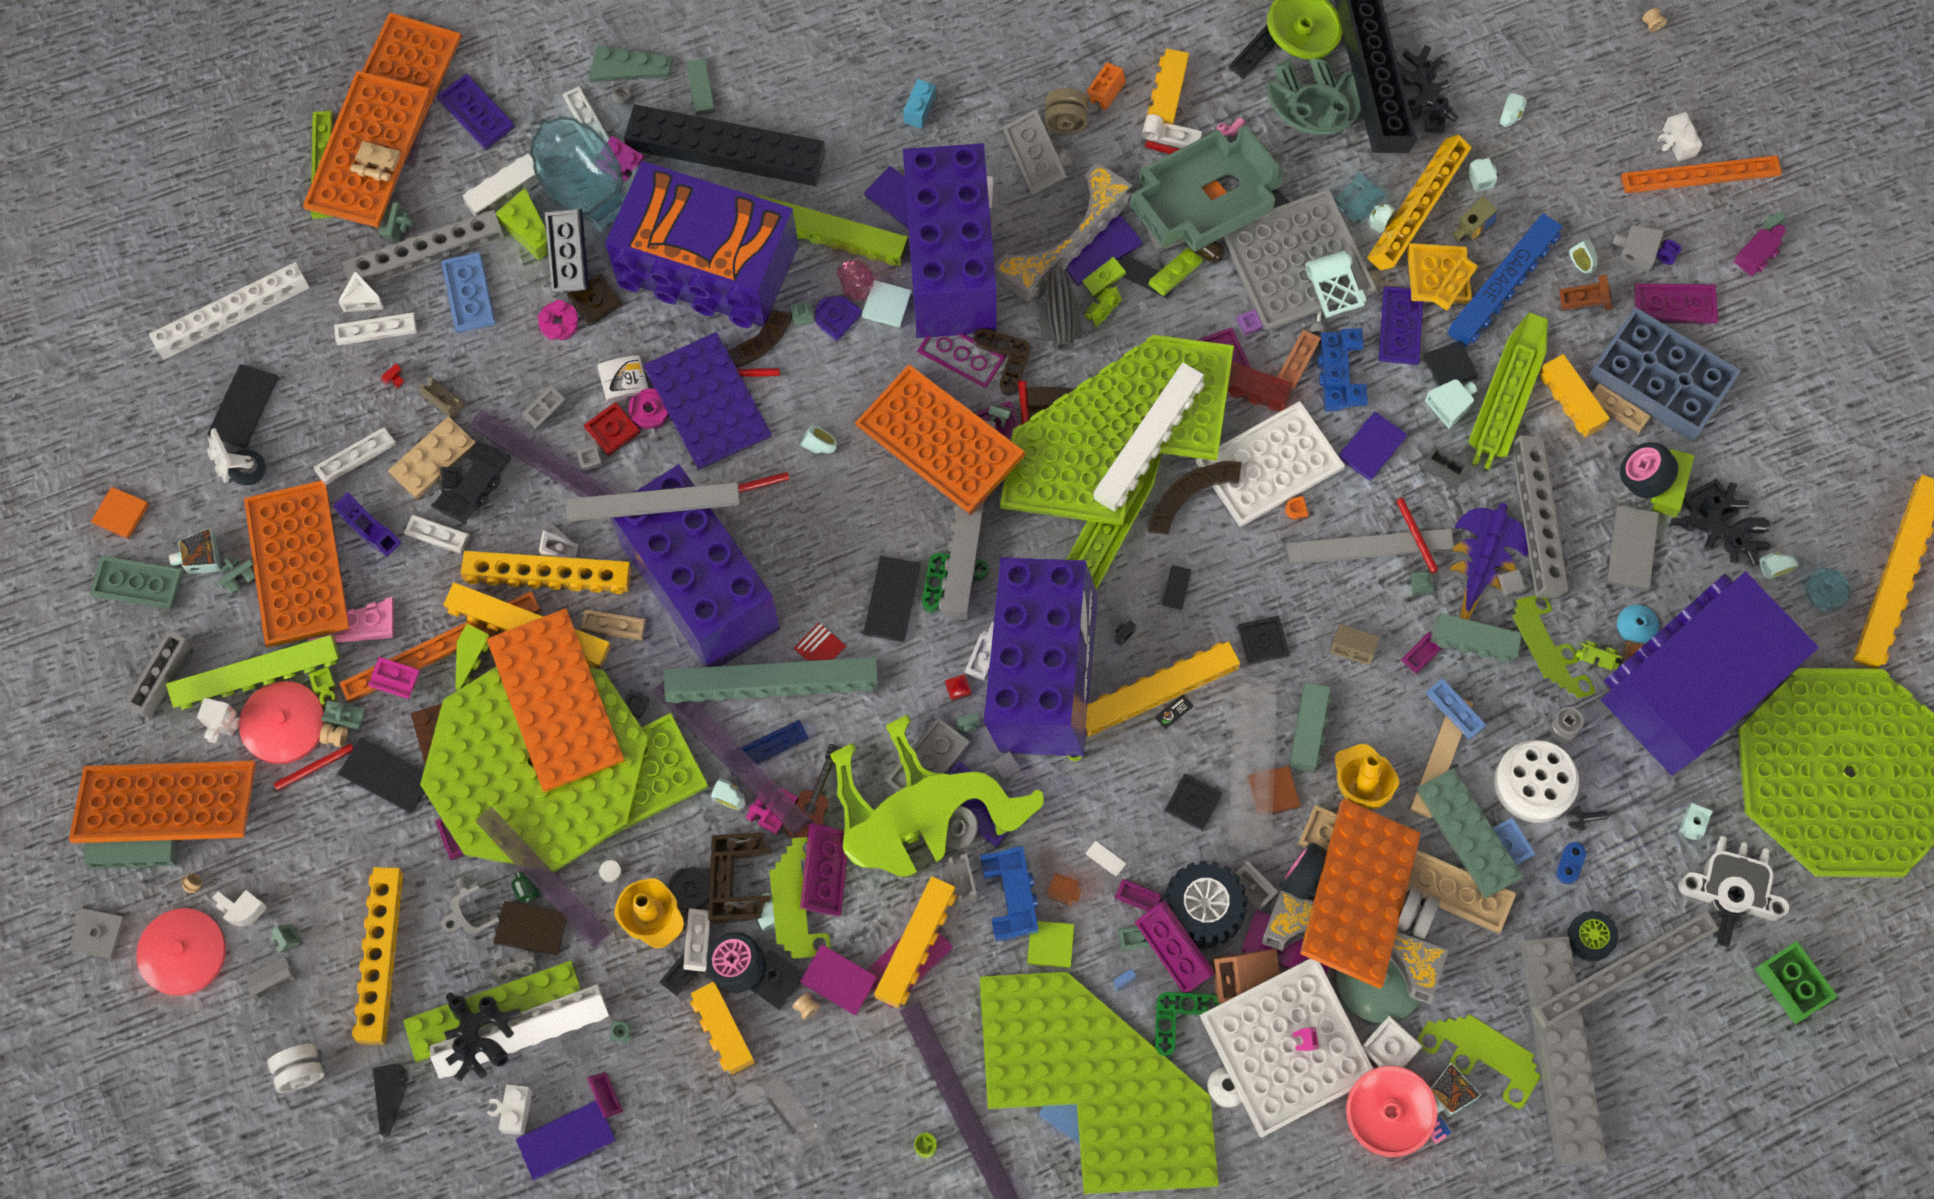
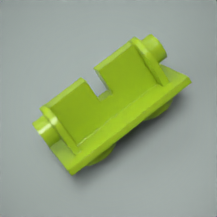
[1084,286,1122,327]
[1575,640,1622,671]

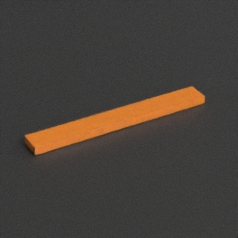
[1621,155,1782,194]

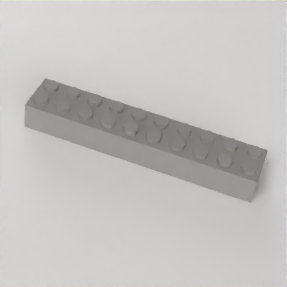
[1520,936,1606,1166]

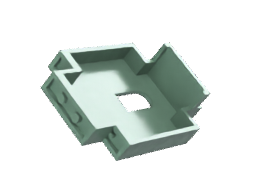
[1130,125,1283,252]

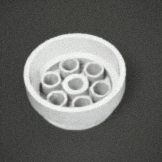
[1494,740,1579,823]

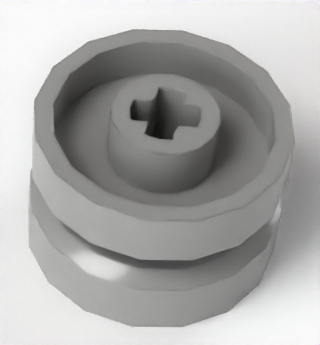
[1397,886,1441,941]

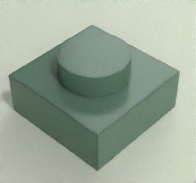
[1762,211,1787,232]
[957,712,980,733]

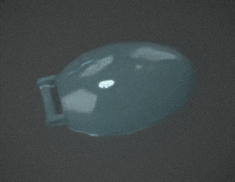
[530,116,625,232]

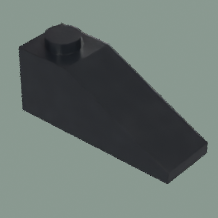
[373,1063,409,1137]

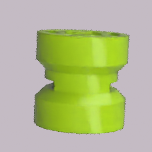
[914,1133,937,1158]

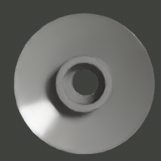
[946,807,978,850]

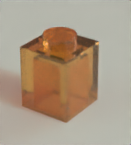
[1047,873,1082,906]

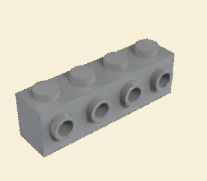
[125,631,193,720]

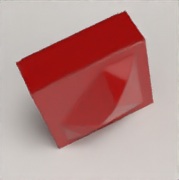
[945,674,971,702]

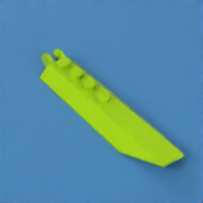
[1468,312,1548,470]
[1066,453,1162,589]

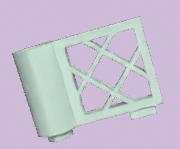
[1305,250,1367,319]

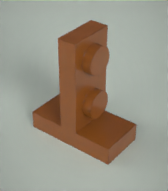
[1559,274,1613,311]

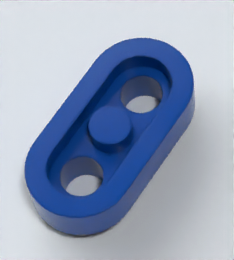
[1556,842,1586,885]

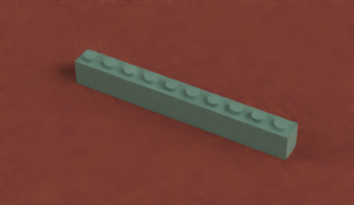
[664,657,878,703]

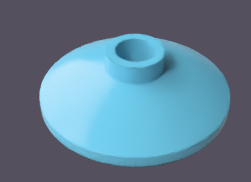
[1617,605,1659,645]

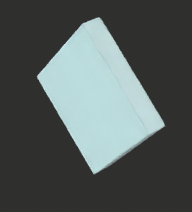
[862,280,912,328]

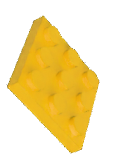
[1407,243,1472,304]

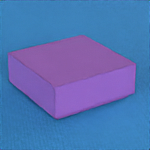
[1236,309,1263,336]

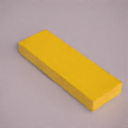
[1430,255,1478,311]

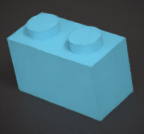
[903,79,936,129]

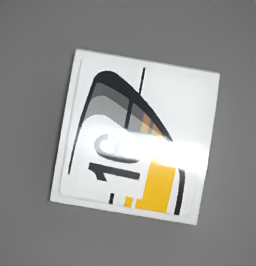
[597,355,648,402]

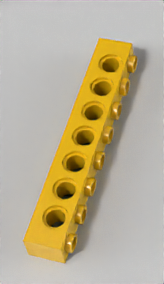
[1367,134,1472,271]
[461,551,632,594]
[352,867,404,1045]

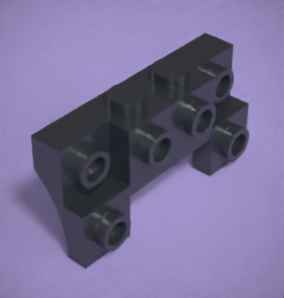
[431,440,511,524]

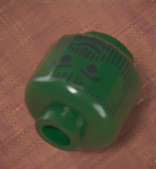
[511,870,543,903]

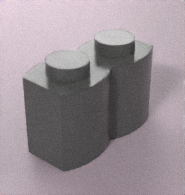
[1423,446,1470,487]

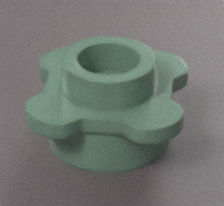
[609,1020,633,1044]

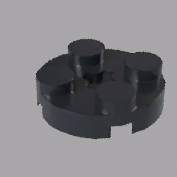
[668,867,710,910]

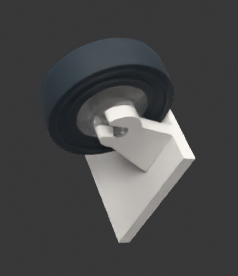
[207,428,266,485]

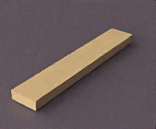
[1410,698,1473,818]

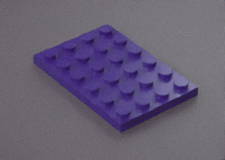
[644,332,771,471]

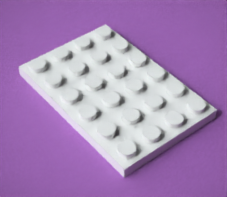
[1196,401,1345,527]

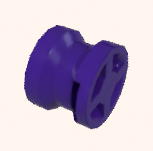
[1656,240,1682,265]

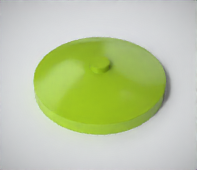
[1267,0,1342,59]

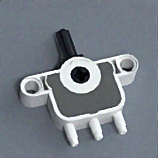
[1678,836,1789,947]

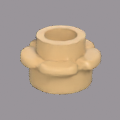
[181,873,203,893]

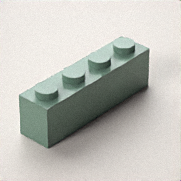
[1430,613,1521,663]
[1289,682,1333,773]
[83,840,178,869]

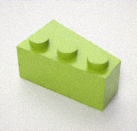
[496,188,548,261]

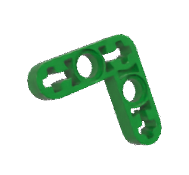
[922,553,989,612]
[1155,992,1220,1057]

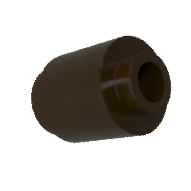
[1197,241,1225,263]

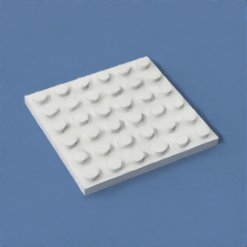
[1199,959,1373,1137]

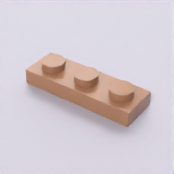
[1276,330,1321,390]

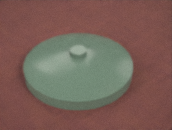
[1336,960,1420,1025]

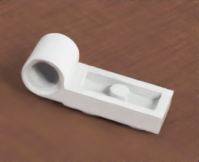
[1141,114,1202,148]

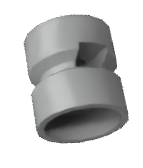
[1550,707,1584,742]

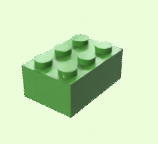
[1755,941,1838,1025]

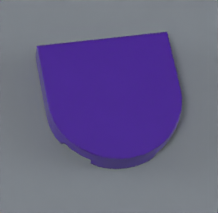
[815,296,863,341]

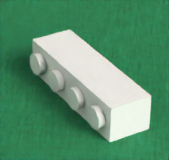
[462,154,544,216]

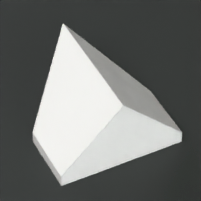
[339,272,384,312]
[539,523,578,558]

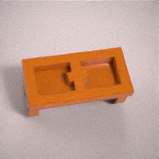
[1086,63,1126,111]

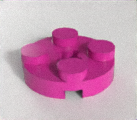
[538,300,579,341]
[629,389,669,429]

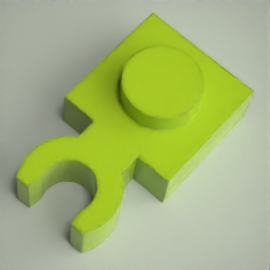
[308,667,337,707]

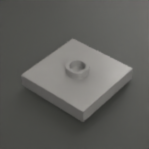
[68,908,125,960]

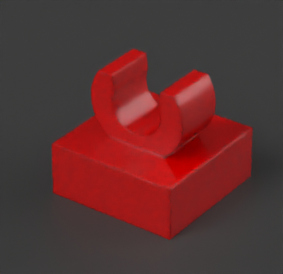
[380,363,404,388]

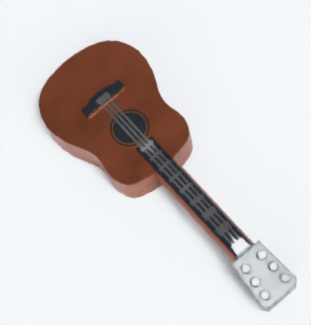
[784,744,841,844]

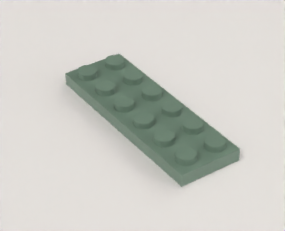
[1416,768,1523,900]

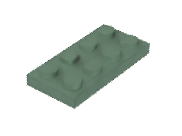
[90,556,183,610]

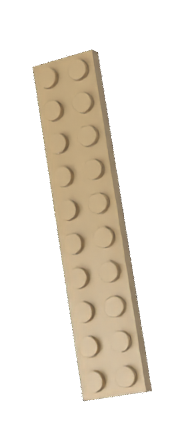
[1297,805,1516,934]

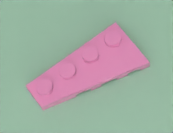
[308,597,394,643]

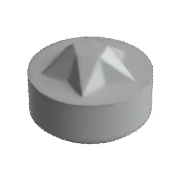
[611,86,631,105]

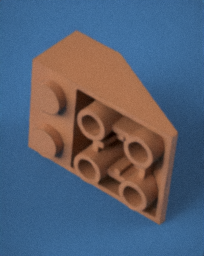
[1211,949,1280,1004]

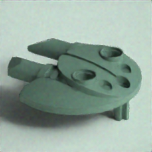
[1267,58,1361,135]

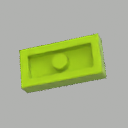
[1082,257,1126,298]

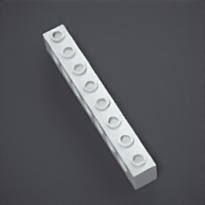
[149,262,309,360]

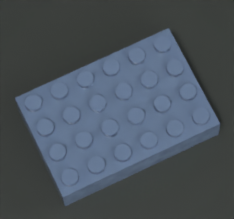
[1588,307,1741,442]

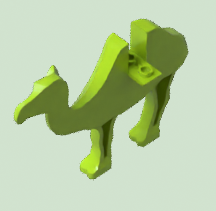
[830,715,1044,878]

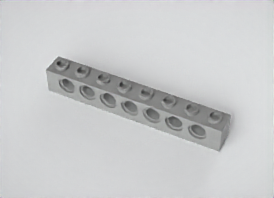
[342,210,505,285]
[1511,436,1568,598]

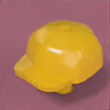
[1335,744,1400,810]
[614,878,684,949]

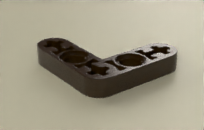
[974,328,1030,396]

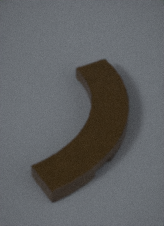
[727,310,792,368]
[1148,461,1242,535]

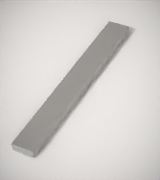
[566,483,740,522]
[1286,529,1454,565]

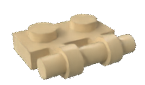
[350,141,401,181]

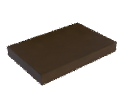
[493,901,568,956]

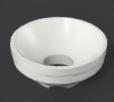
[1207,1067,1242,1108]

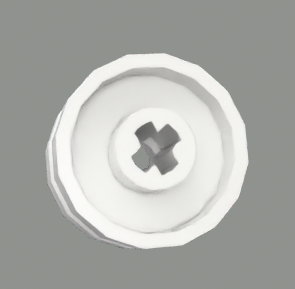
[267,1044,325,1093]

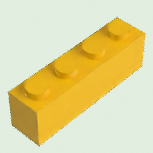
[1147,48,1189,125]
[1539,354,1610,438]
[689,982,755,1075]

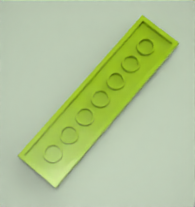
[403,961,581,1063]

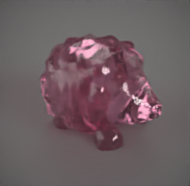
[836,258,875,301]

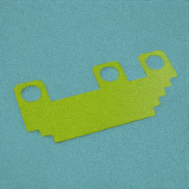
[1512,595,1595,699]
[769,837,831,959]
[1416,1014,1541,1109]

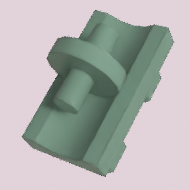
[379,202,413,244]
[218,558,255,594]
[321,700,365,730]

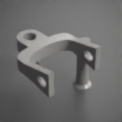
[441,876,500,935]

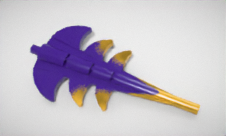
[1450,503,1528,620]

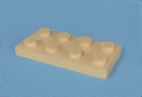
[388,417,476,500]

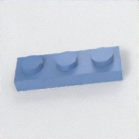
[1426,678,1486,740]

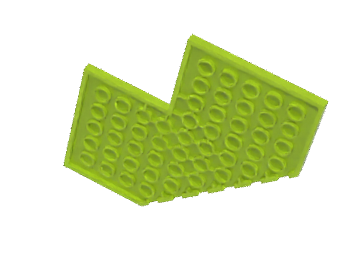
[1000,335,1234,526]
[979,972,1219,1195]

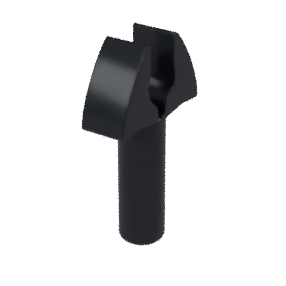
[1566,805,1608,830]

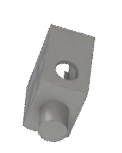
[1612,226,1664,272]

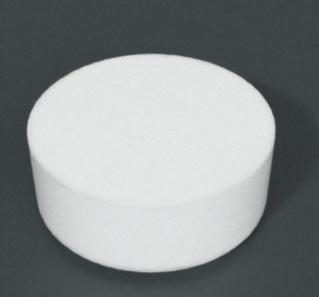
[599,860,622,883]

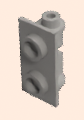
[490,950,538,983]

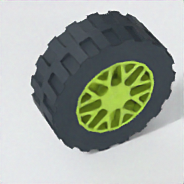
[1567,911,1619,962]

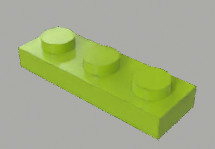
[1149,248,1203,296]

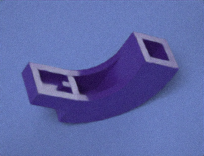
[332,492,402,557]

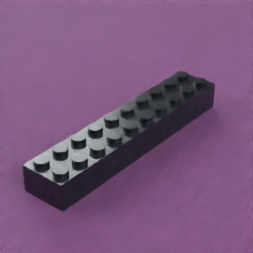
[1335,0,1417,153]
[624,104,826,186]

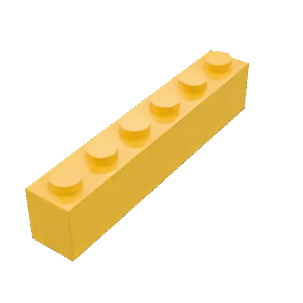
[874,876,957,1009]

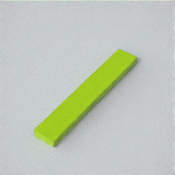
[311,111,334,219]

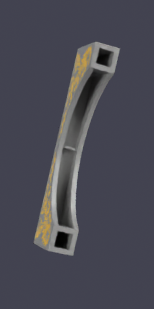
[994,162,1134,303]
[1262,890,1449,1005]

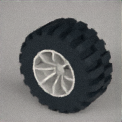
[1163,861,1248,948]

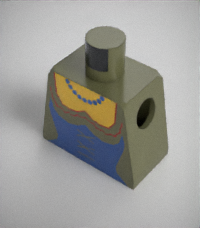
[1452,196,1497,242]

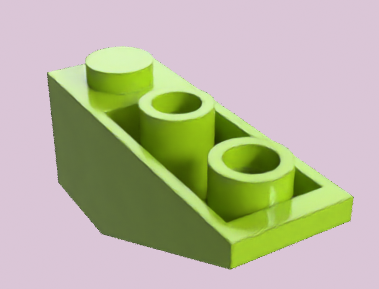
[455,623,491,690]

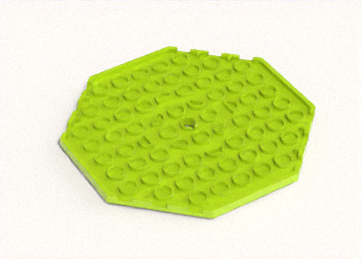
[420,667,649,873]
[1737,668,1934,878]

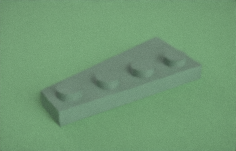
[588,45,673,83]

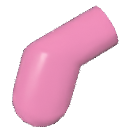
[1217,118,1245,137]

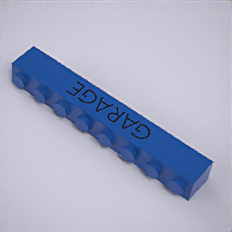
[1447,213,1562,348]

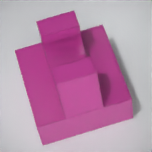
[1293,1027,1320,1051]

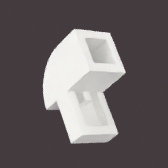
[212,890,267,926]

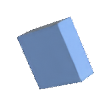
[1113,969,1136,991]

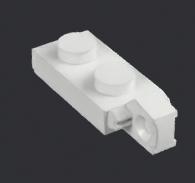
[965,622,994,681]

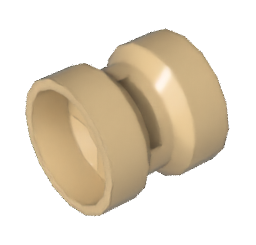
[320,723,348,748]

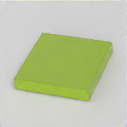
[1027,921,1074,969]

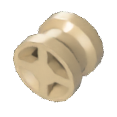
[1642,8,1667,32]
[792,992,820,1020]

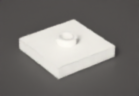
[1362,1016,1423,1067]

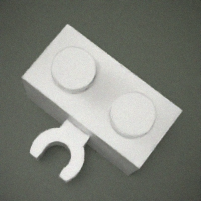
[1657,112,1702,162]
[197,698,240,743]
[487,1085,532,1136]

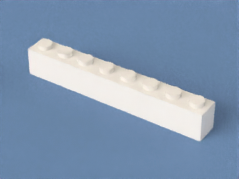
[1094,363,1205,512]
[429,984,609,1078]

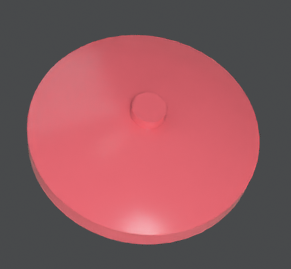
[239,681,325,764]
[137,908,226,996]
[1346,1065,1437,1157]

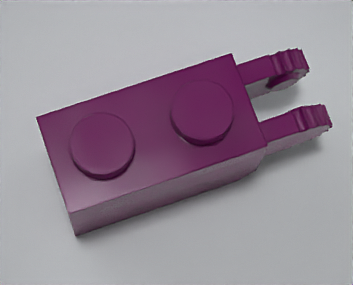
[1734,224,1786,277]

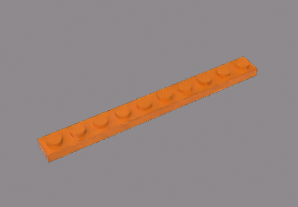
[339,591,541,703]

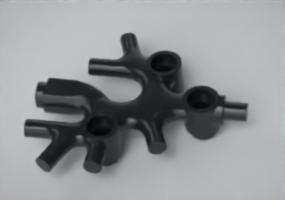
[1398,45,1458,122]
[1671,482,1770,567]
[445,992,522,1082]

